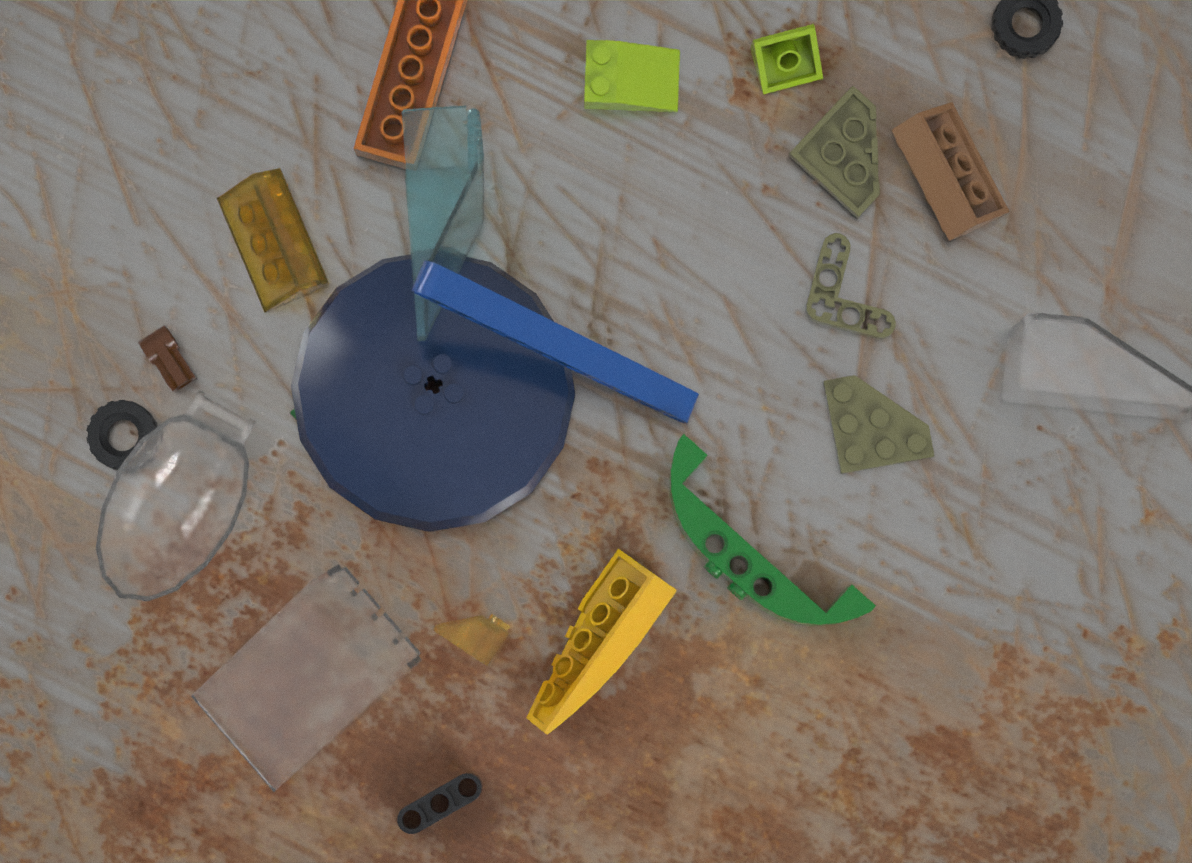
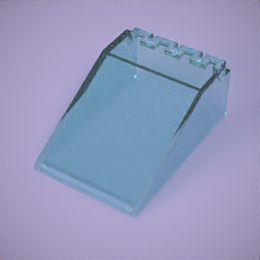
[402,105,484,341]

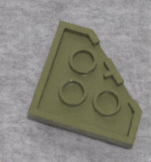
[788,86,880,219]
[823,375,935,474]

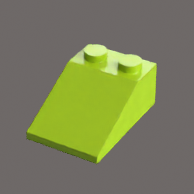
[584,40,680,112]

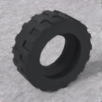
[991,0,1063,59]
[86,400,159,471]

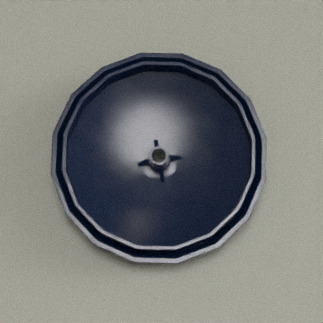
[291,250,575,532]

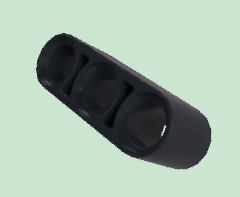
[397,773,483,834]

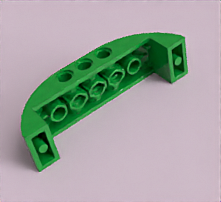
[669,434,876,626]

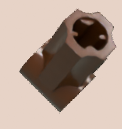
[138,325,196,392]

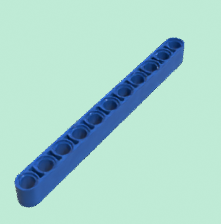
[411,260,699,424]

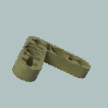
[806,233,896,339]

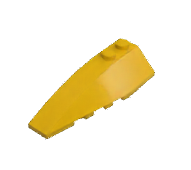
[526,549,677,735]

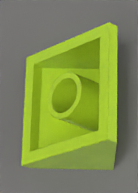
[750,24,823,94]

